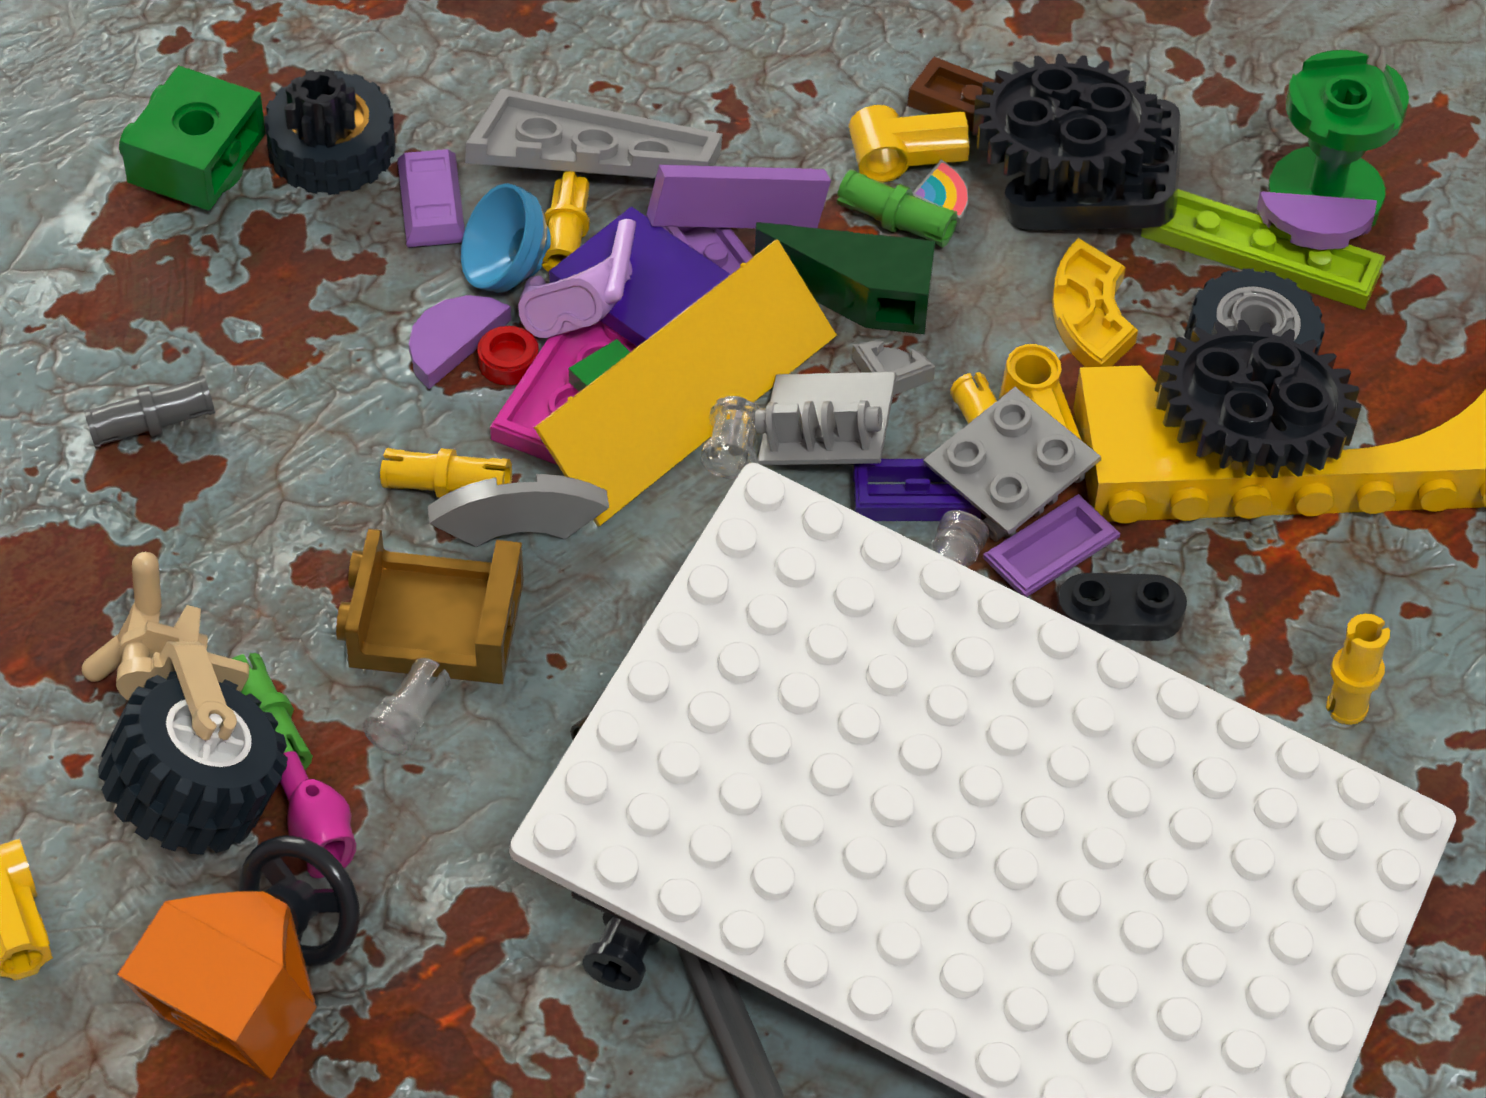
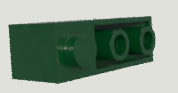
[755,222,935,335]

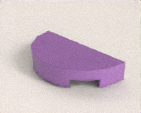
[1257,191,1377,250]
[409,295,511,389]

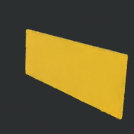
[533,239,837,526]

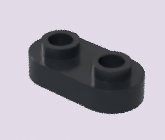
[1056,573,1187,641]

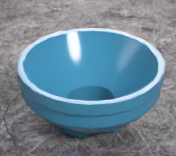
[461,183,551,293]

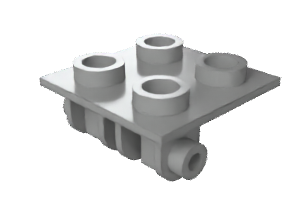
[755,372,897,465]
[923,387,1101,541]

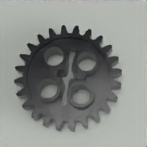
[972,54,1163,193]
[1154,320,1362,478]

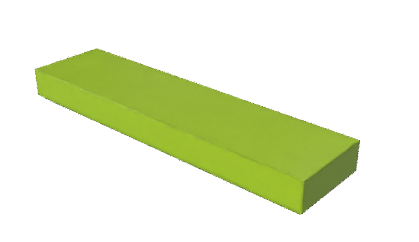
[1141,189,1386,310]

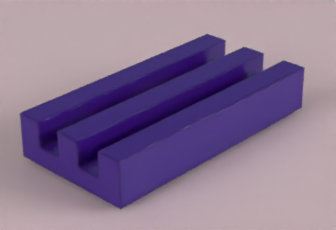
[853,459,981,521]

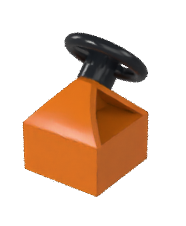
[117,835,360,1080]

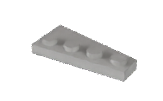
[465,89,723,178]

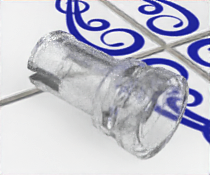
[932,510,989,568]
[363,658,451,756]

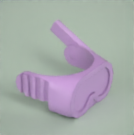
[518,219,636,338]

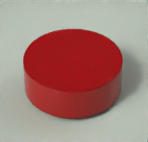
[478,326,539,385]

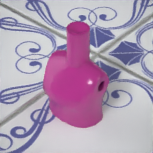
[280,751,356,878]

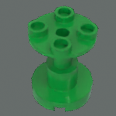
[1268,50,1409,228]

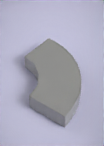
[428,474,609,547]

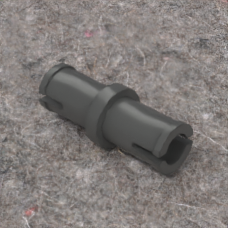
[83,375,215,448]

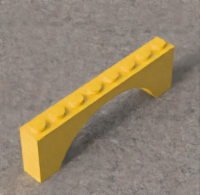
[1074,365,1486,523]

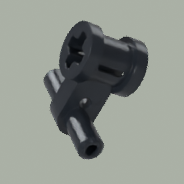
[571,891,679,991]

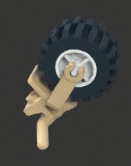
[82,552,288,855]

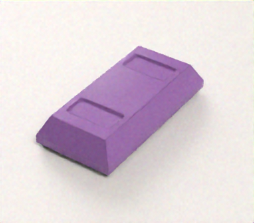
[397,149,465,247]
[983,494,1120,597]

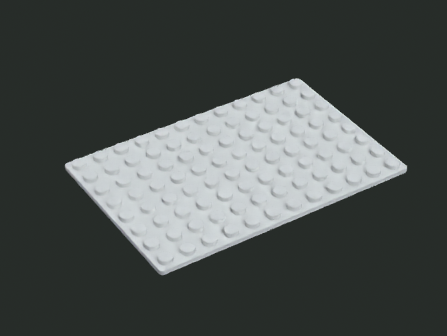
[509,463,1456,1098]

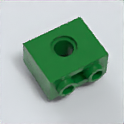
[119,65,266,211]

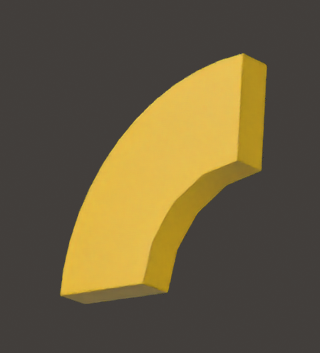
[1052,238,1138,367]

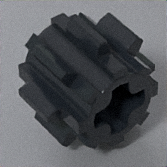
[284,69,357,148]

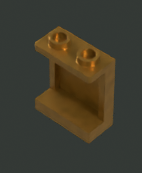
[336,529,524,684]

